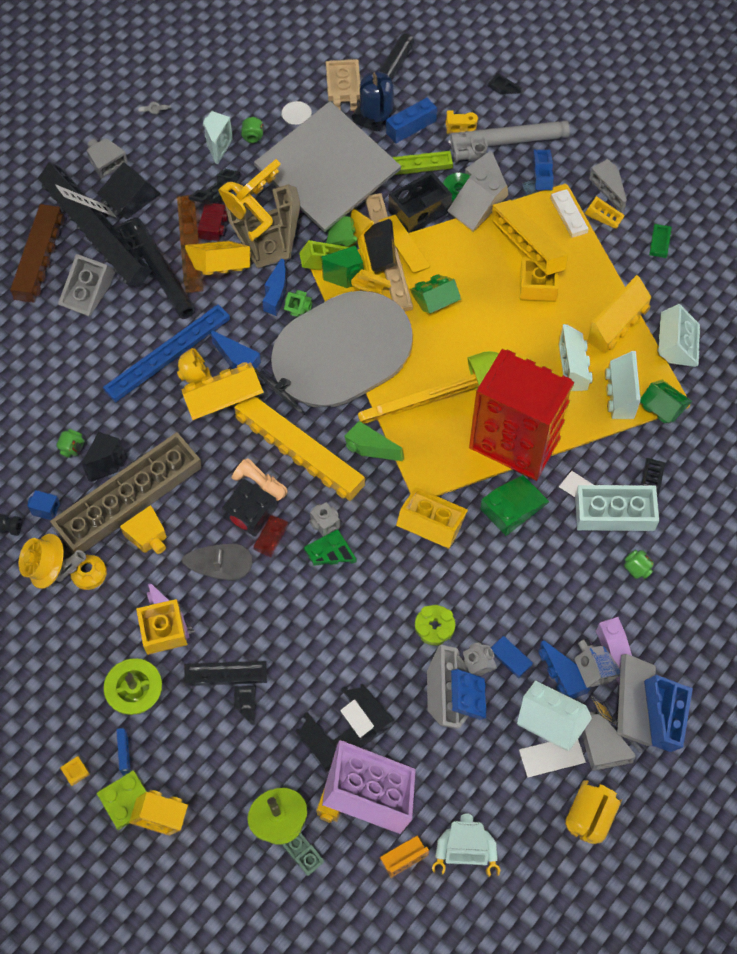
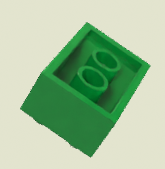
[480,475,549,536]

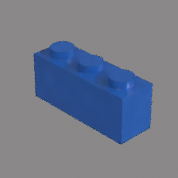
[386,97,437,144]

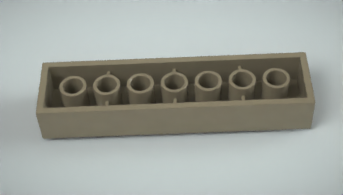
[50,432,201,554]

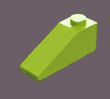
[299,240,349,270]

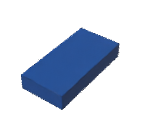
[491,636,533,679]
[116,728,131,776]

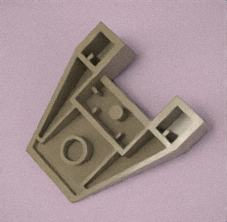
[225,184,300,269]

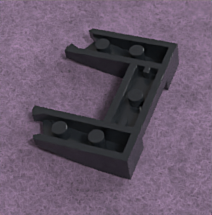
[295,684,393,773]

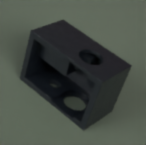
[388,171,452,233]

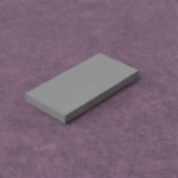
[617,654,656,746]

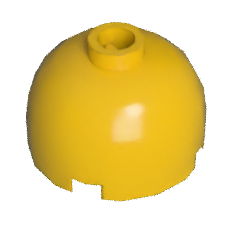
[177,348,211,384]

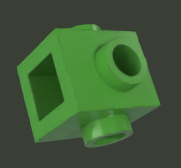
[284,290,312,317]

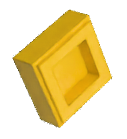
[60,756,90,786]

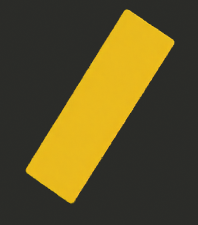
[379,215,430,272]

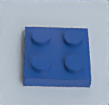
[451,669,486,720]

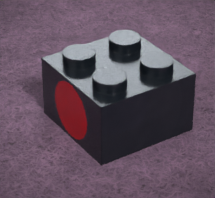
[222,479,277,537]

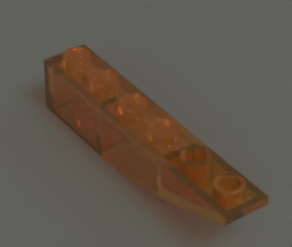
[177,195,204,293]

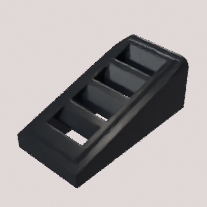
[640,458,665,497]

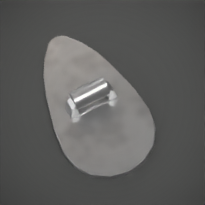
[182,544,253,581]

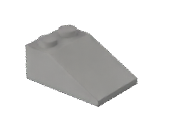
[448,166,509,232]
[58,254,115,316]

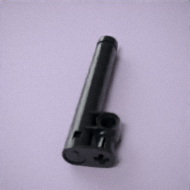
[351,33,415,131]
[114,218,195,319]

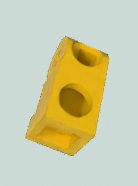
[446,111,478,134]

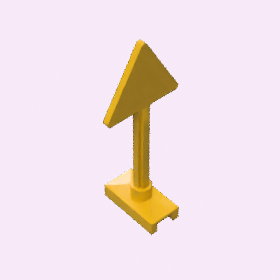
[348,209,391,295]

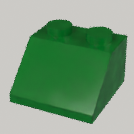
[321,246,363,288]
[640,380,692,423]

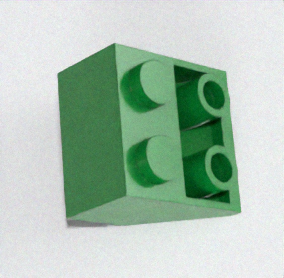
[410,274,461,314]

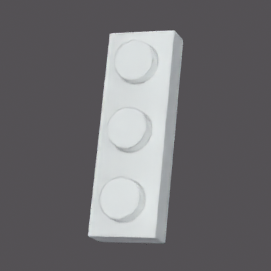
[551,189,588,238]

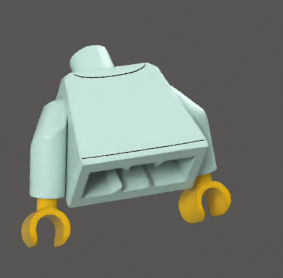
[432,814,500,877]

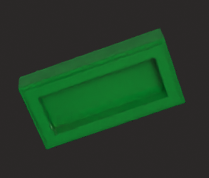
[649,224,672,258]

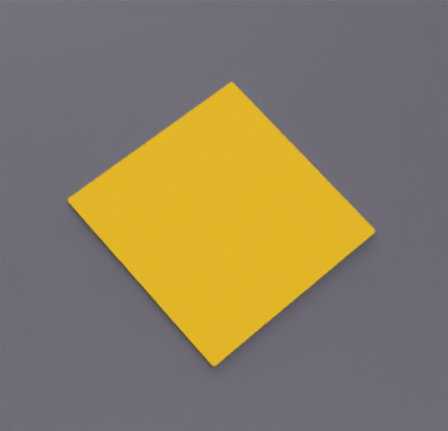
[310,184,690,496]

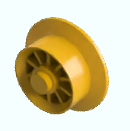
[18,534,63,589]

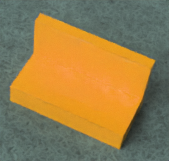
[380,836,429,878]

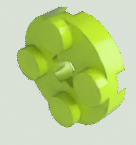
[415,605,455,646]

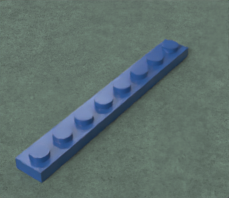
[103,304,230,403]

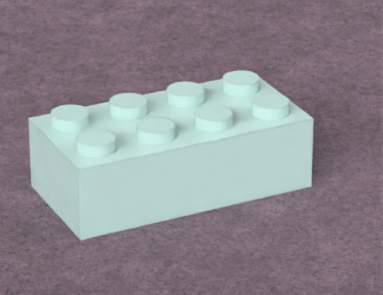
[575,485,659,531]

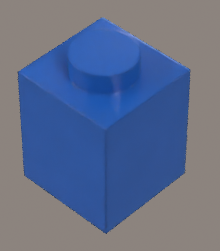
[27,490,61,520]

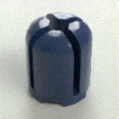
[359,71,394,122]

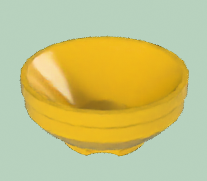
[70,555,107,590]

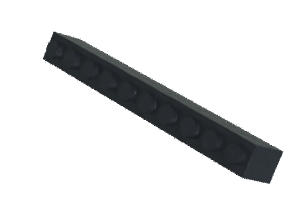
[38,162,152,287]

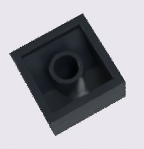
[82,431,126,482]

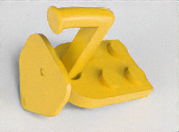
[218,159,281,241]

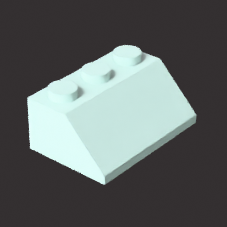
[658,304,700,367]
[559,324,592,391]
[605,351,640,419]
[517,681,592,752]

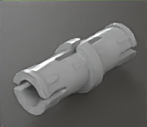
[55,550,86,582]

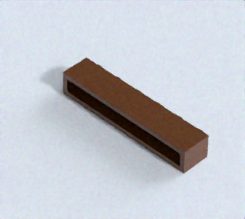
[10,204,64,303]

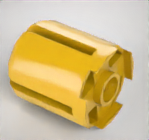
[565,780,622,844]

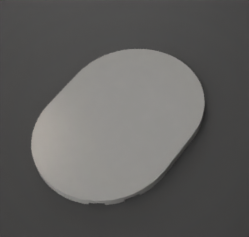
[271,291,413,408]

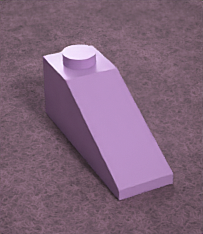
[596,617,632,686]

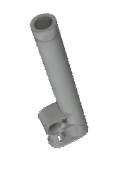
[450,121,570,163]

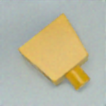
[120,505,167,554]

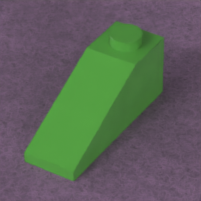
[344,421,404,461]

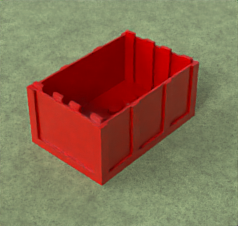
[469,349,574,481]

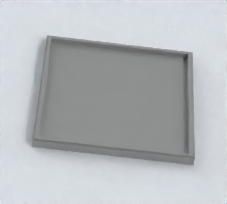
[254,101,401,232]

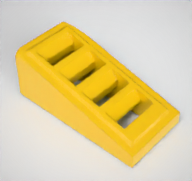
[584,196,625,229]

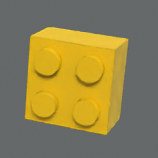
[520,257,558,301]
[136,599,187,655]
[129,790,188,836]

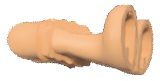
[231,458,288,501]

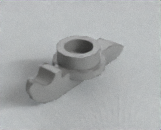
[139,102,171,114]

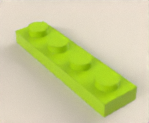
[392,151,453,175]

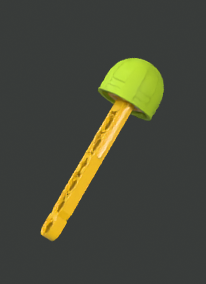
[357,351,499,424]

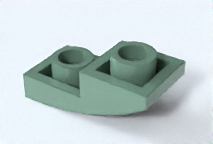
[281,832,324,876]

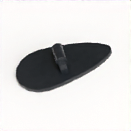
[254,367,305,414]

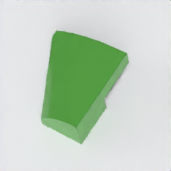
[326,216,357,247]

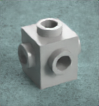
[309,502,340,537]
[463,643,497,676]

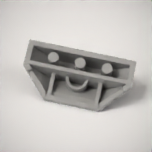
[427,645,469,729]

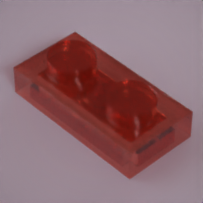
[253,515,289,557]

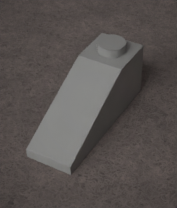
[589,159,627,213]

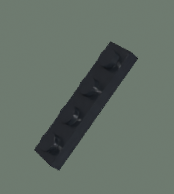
[184,661,267,686]

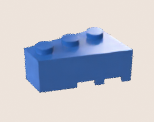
[644,675,693,752]

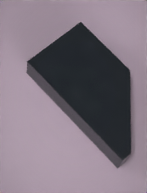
[488,73,522,95]
[234,686,256,725]

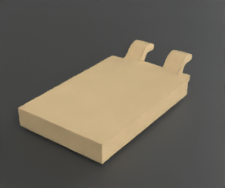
[326,60,360,111]

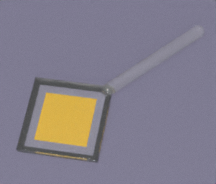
[590,696,643,753]

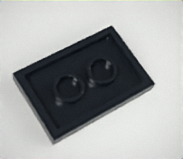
[360,218,396,274]

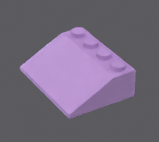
[322,740,416,834]

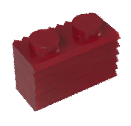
[197,203,229,242]

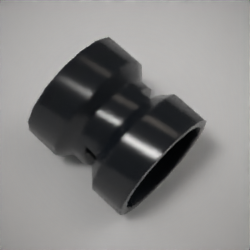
[0,514,22,536]

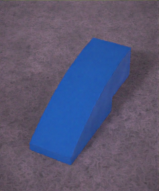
[533,149,554,190]
[262,258,286,316]

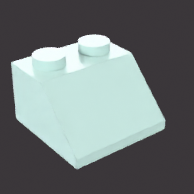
[203,111,233,164]

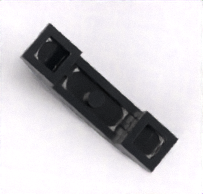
[188,169,240,204]

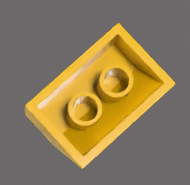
[185,241,250,275]
[396,487,468,549]

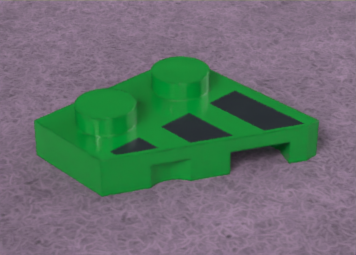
[304,529,357,566]

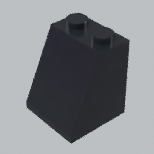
[97,161,161,219]

